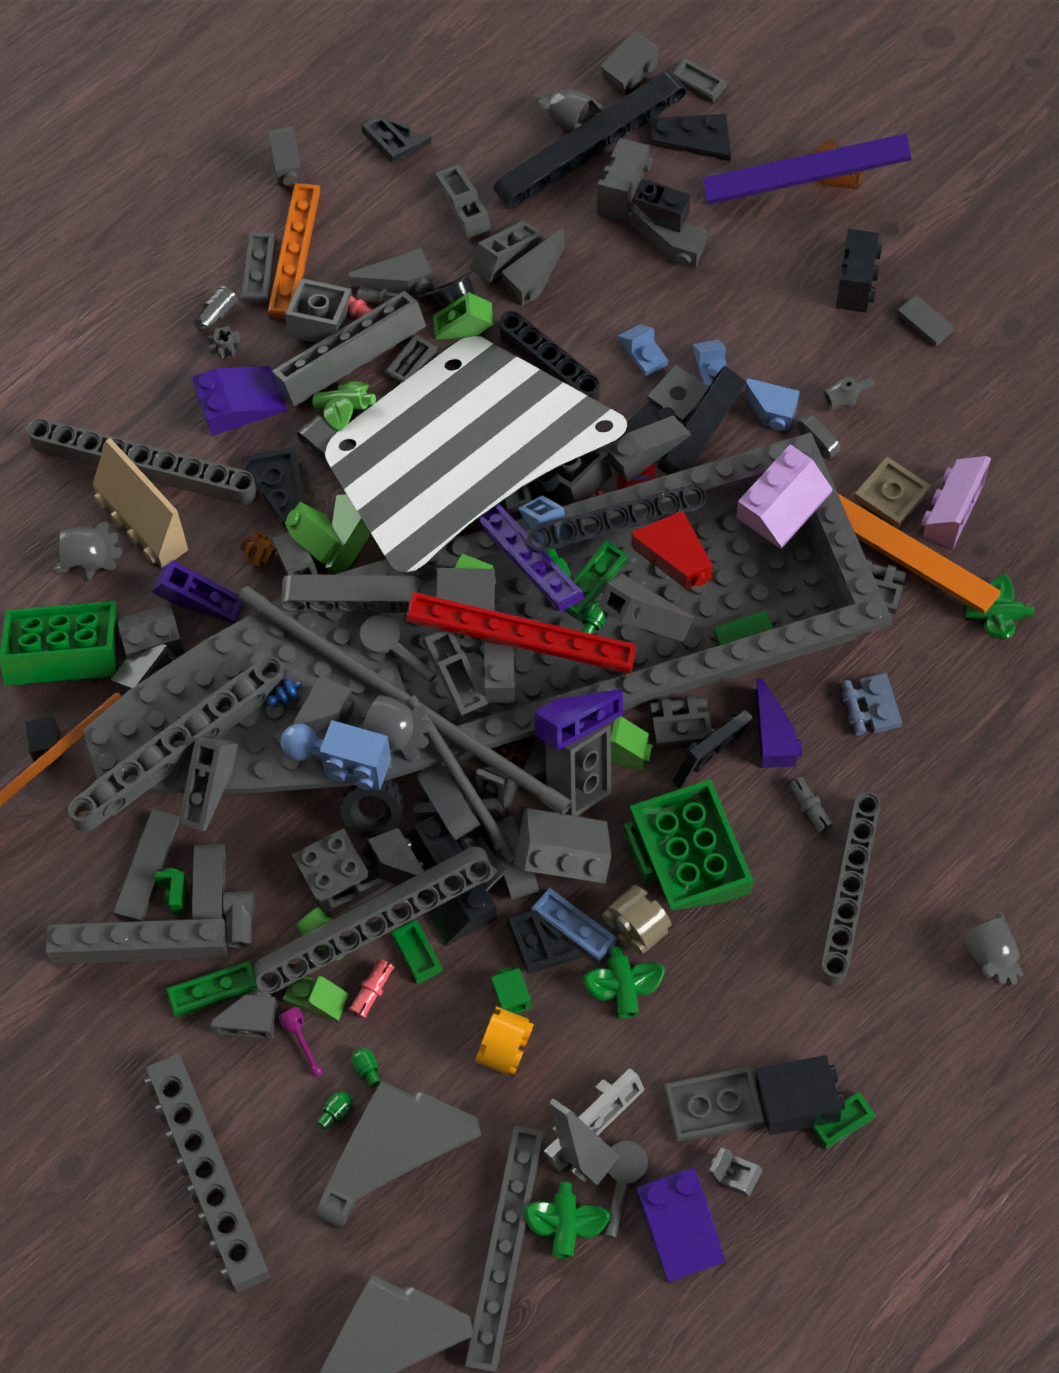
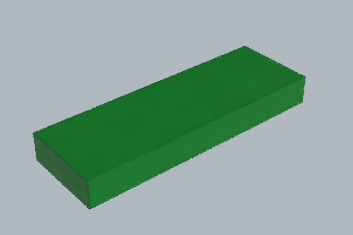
[563,540,629,620]
[166,960,259,1018]

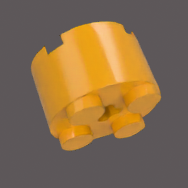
[474,1006,534,1075]

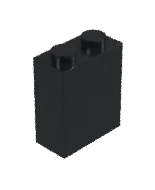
[756,1055,845,1136]

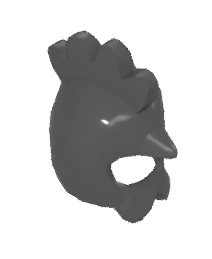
[534,88,603,132]
[53,521,123,581]
[358,695,431,758]
[963,913,1023,987]

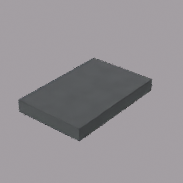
[663,1066,765,1144]

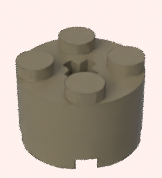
[602,885,671,955]

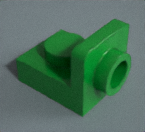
[154,868,187,915]

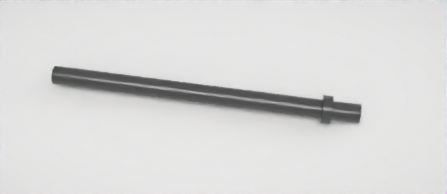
[405,695,515,863]

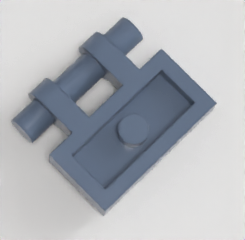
[840,673,902,735]

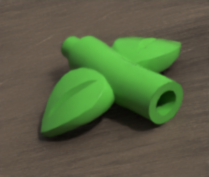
[313,381,376,431]

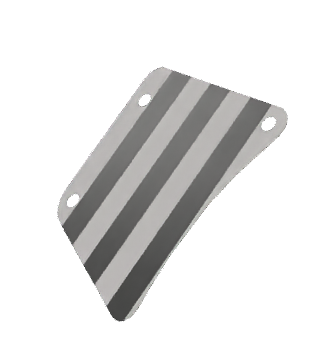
[325,336,627,573]

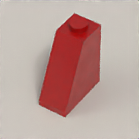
[631,511,713,589]

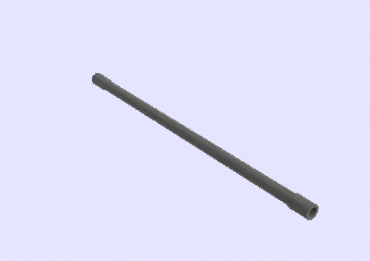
[238,586,572,816]

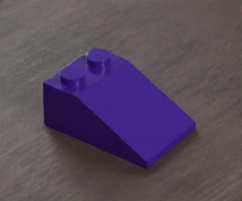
[191,366,287,436]
[636,1168,726,1283]

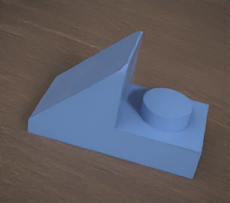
[618,324,668,377]
[693,339,727,386]

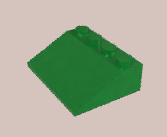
[0,601,118,686]
[630,779,753,911]

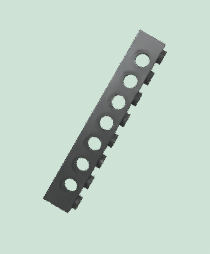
[144,1053,271,1293]

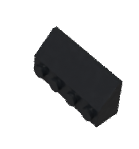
[405,813,497,946]

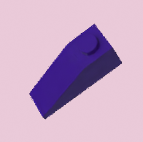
[151,560,242,623]
[755,679,802,768]
[534,689,623,750]

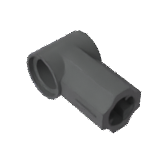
[223,890,255,949]

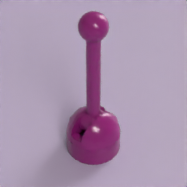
[278,1007,322,1077]

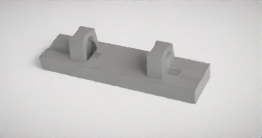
[544,1068,645,1173]

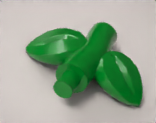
[965,573,1034,639]
[583,947,665,1019]
[524,1182,610,1259]

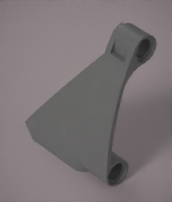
[315,1081,481,1229]
[320,1275,474,1373]

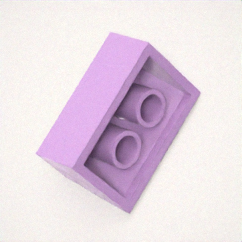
[736,444,833,549]
[921,456,991,550]

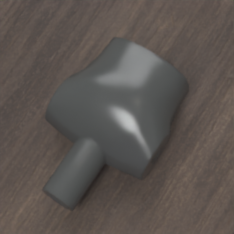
[823,376,875,411]

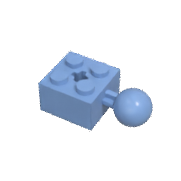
[280,720,391,790]

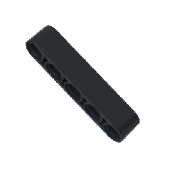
[499,310,600,401]
[657,365,747,475]

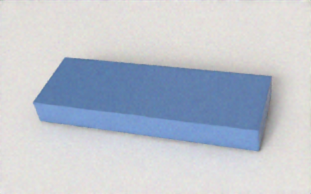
[531,887,618,963]

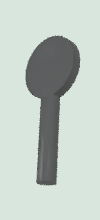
[360,615,437,683]
[604,1141,648,1238]

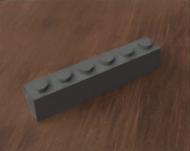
[272,291,426,406]
[46,919,227,964]

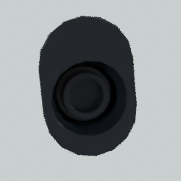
[416,270,476,308]

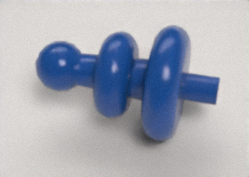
[266,678,303,706]

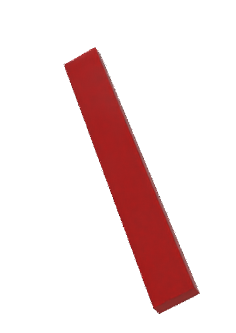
[406,592,636,674]

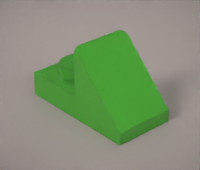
[283,976,349,1022]

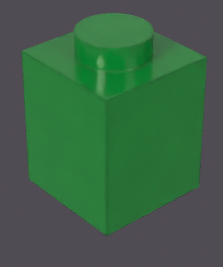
[491,968,531,1014]

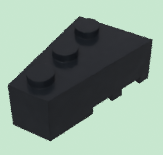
[835,229,883,313]

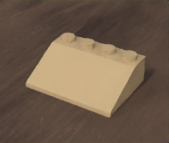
[93,438,188,568]

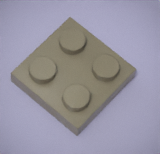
[854,457,931,528]

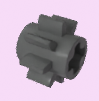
[208,326,241,360]

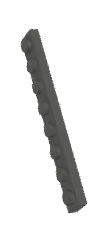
[465,1125,544,1373]

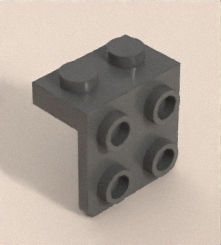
[292,828,368,901]

